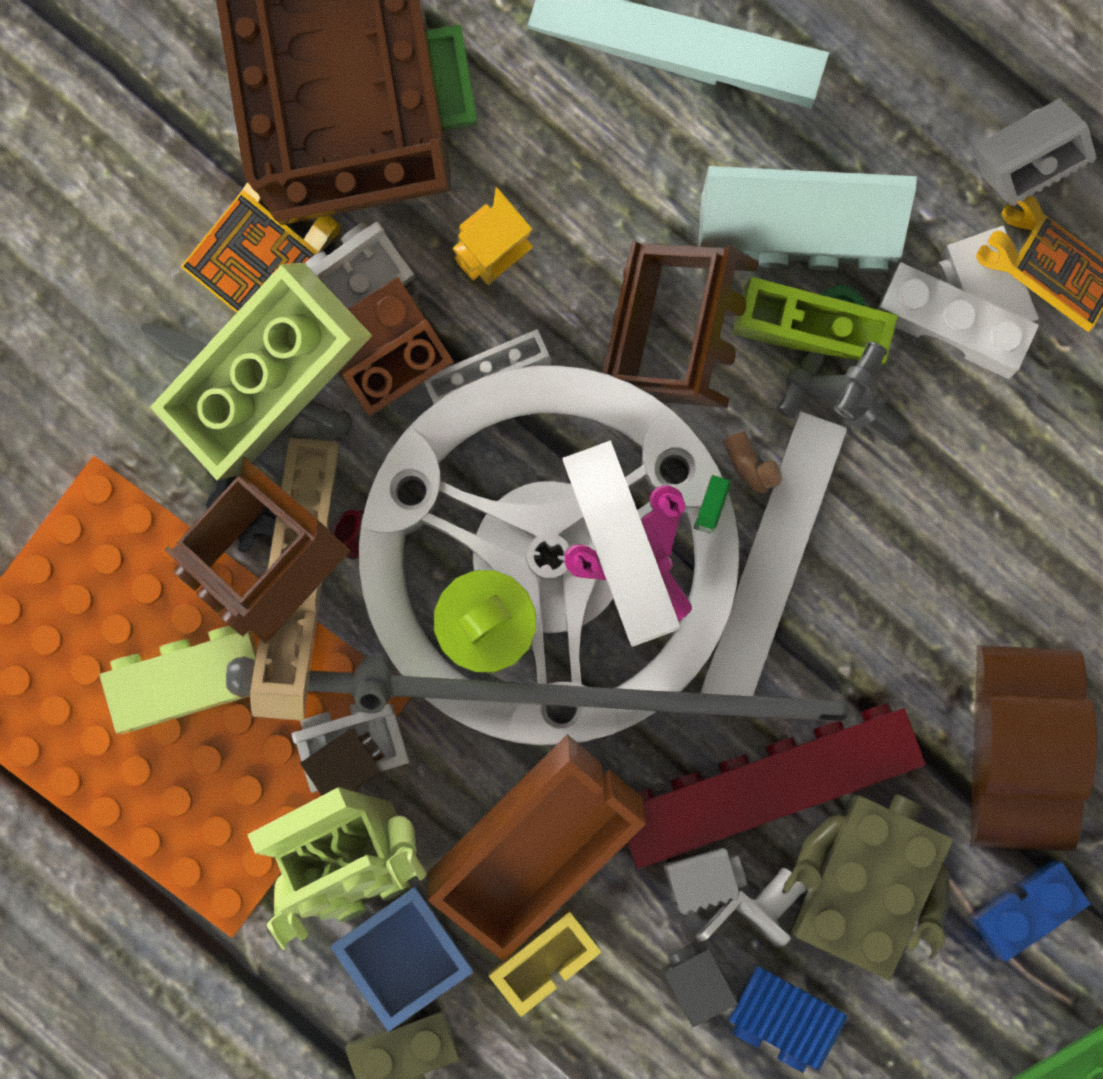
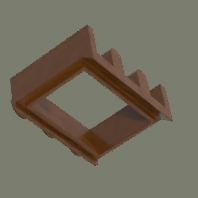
[602,241,759,408]
[164,456,350,644]

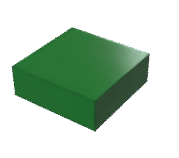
[693,475,731,534]

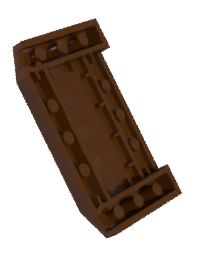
[216,0,451,225]

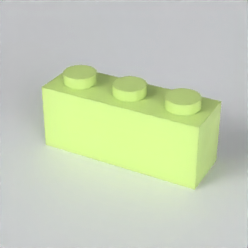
[99,626,257,734]

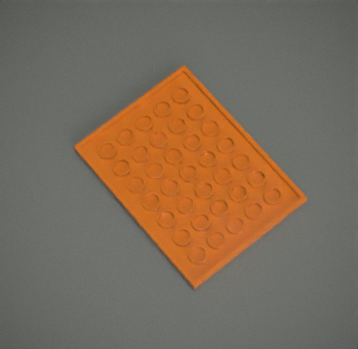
[0,455,412,938]

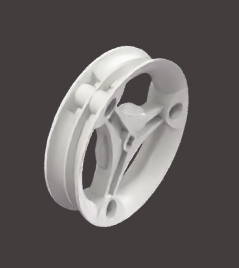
[359,366,739,746]

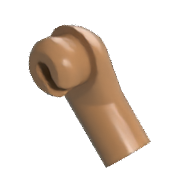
[722,430,782,494]

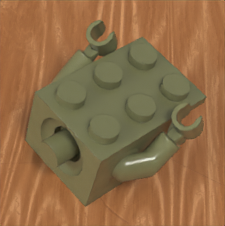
[784,794,954,981]

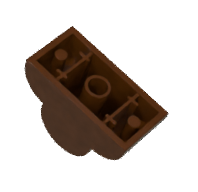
[970,645,1097,851]

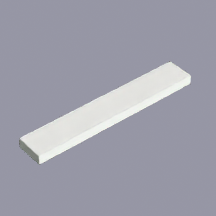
[700,411,847,696]

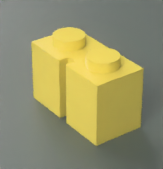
[488,907,602,1017]

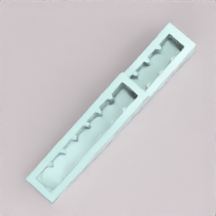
[528,0,829,109]

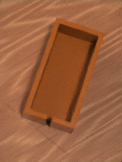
[428,734,646,962]

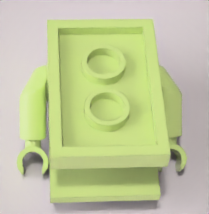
[247,788,427,950]

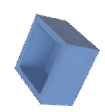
[330,884,475,1032]

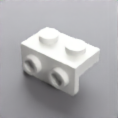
[305,221,415,308]
[291,703,410,793]

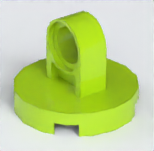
[434,570,536,673]

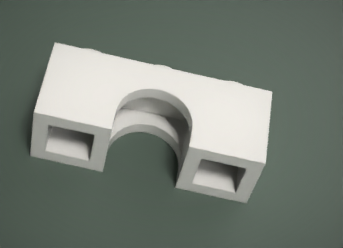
[877,262,1039,379]

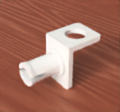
[695,868,806,948]

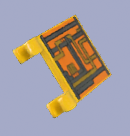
[181,182,341,313]
[976,195,1103,333]

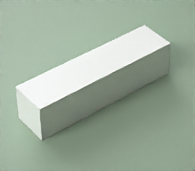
[424,329,552,405]

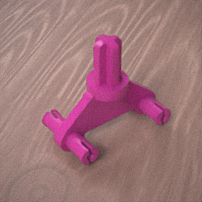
[564,485,692,621]

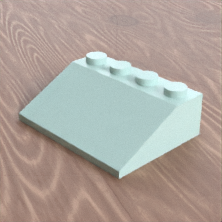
[699,166,917,273]

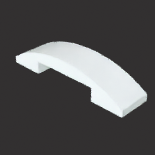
[562,440,681,647]

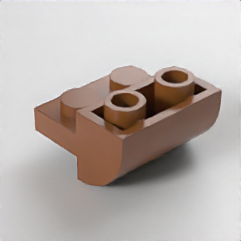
[339,276,454,416]

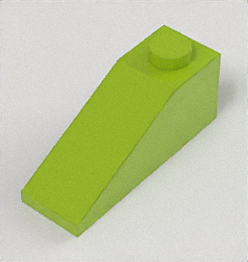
[732,277,898,365]

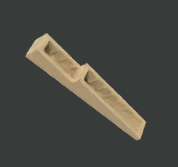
[250,438,340,721]

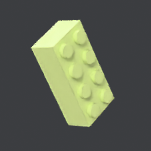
[150,263,372,481]

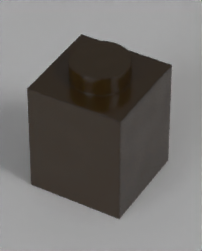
[300,728,385,796]

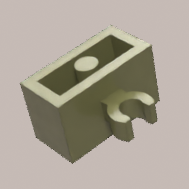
[345,1007,461,1079]

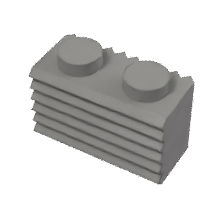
[973,98,1097,206]
[663,847,747,915]

